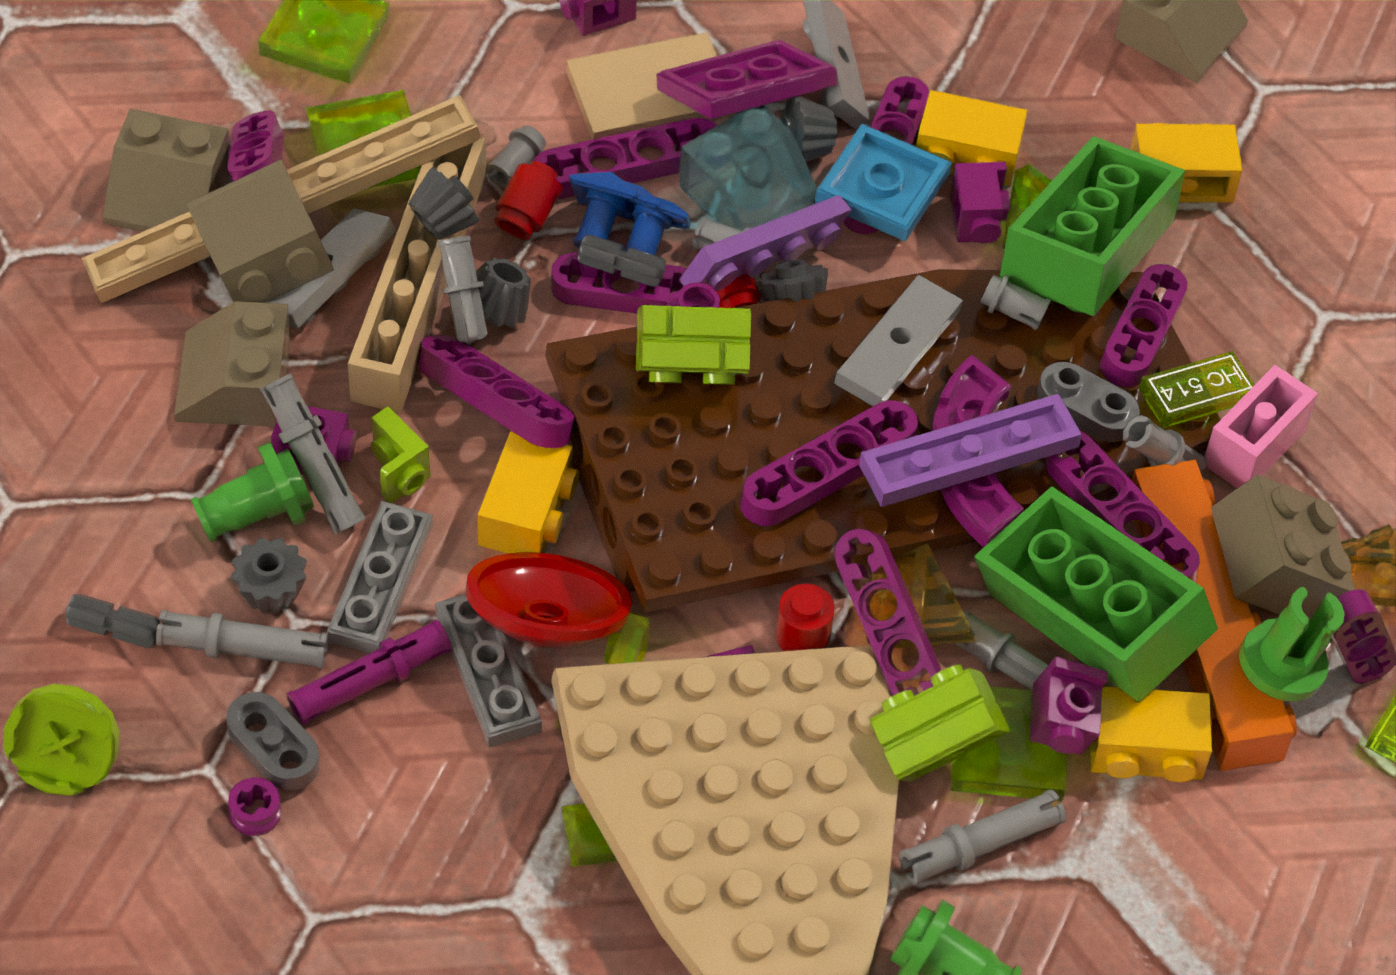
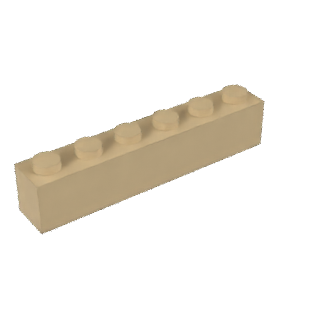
[348,137,486,413]

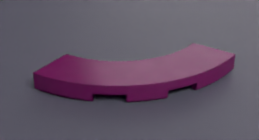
[931,355,1024,547]

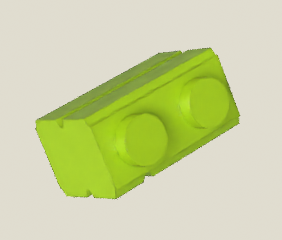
[636,305,751,385]
[870,664,1009,782]

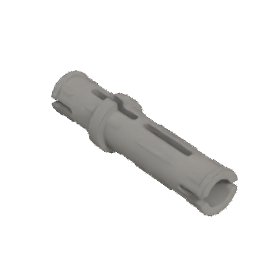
[260,373,366,534]
[156,609,329,669]
[899,789,1066,885]

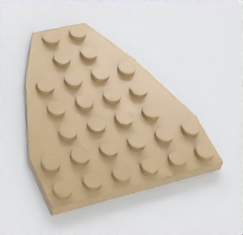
[551,645,899,975]

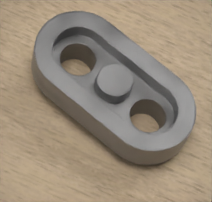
[1036,362,1140,442]
[226,692,320,790]

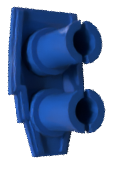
[569,172,691,255]

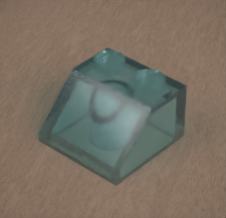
[679,105,817,231]

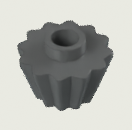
[777,96,837,166]
[408,167,479,240]
[476,258,531,328]
[757,260,828,302]
[231,538,307,614]

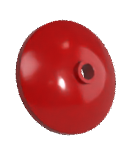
[465,552,632,648]

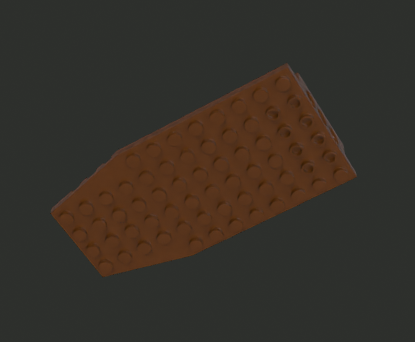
[545,269,1221,613]

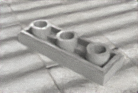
[803,0,871,130]
[265,208,396,328]
[834,275,963,406]
[327,501,433,653]
[435,594,542,748]

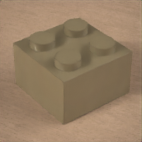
[1211,474,1355,620]

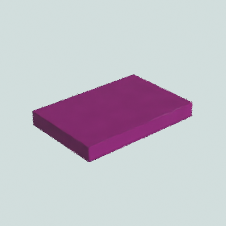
[656,40,837,119]

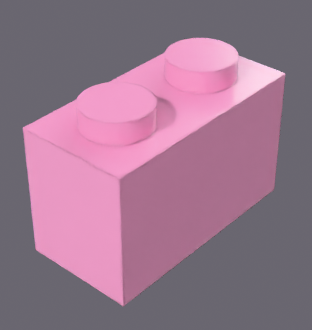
[1204,365,1318,488]

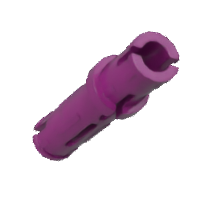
[287,619,452,725]

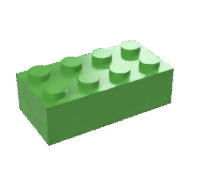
[999,136,1185,316]
[974,486,1218,702]

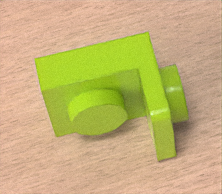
[371,406,431,503]

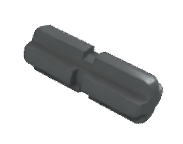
[578,234,666,287]
[65,594,160,648]

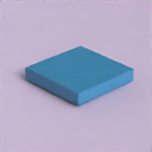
[815,124,952,242]

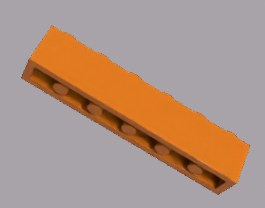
[1131,460,1297,771]

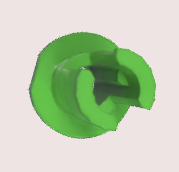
[191,442,314,542]
[1239,587,1345,701]
[889,899,1022,975]

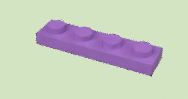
[679,195,851,291]
[859,394,1082,507]

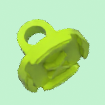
[3,684,120,796]

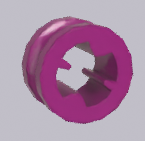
[228,777,281,836]

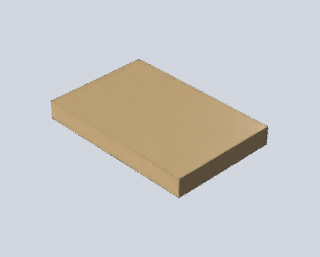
[566,32,736,140]

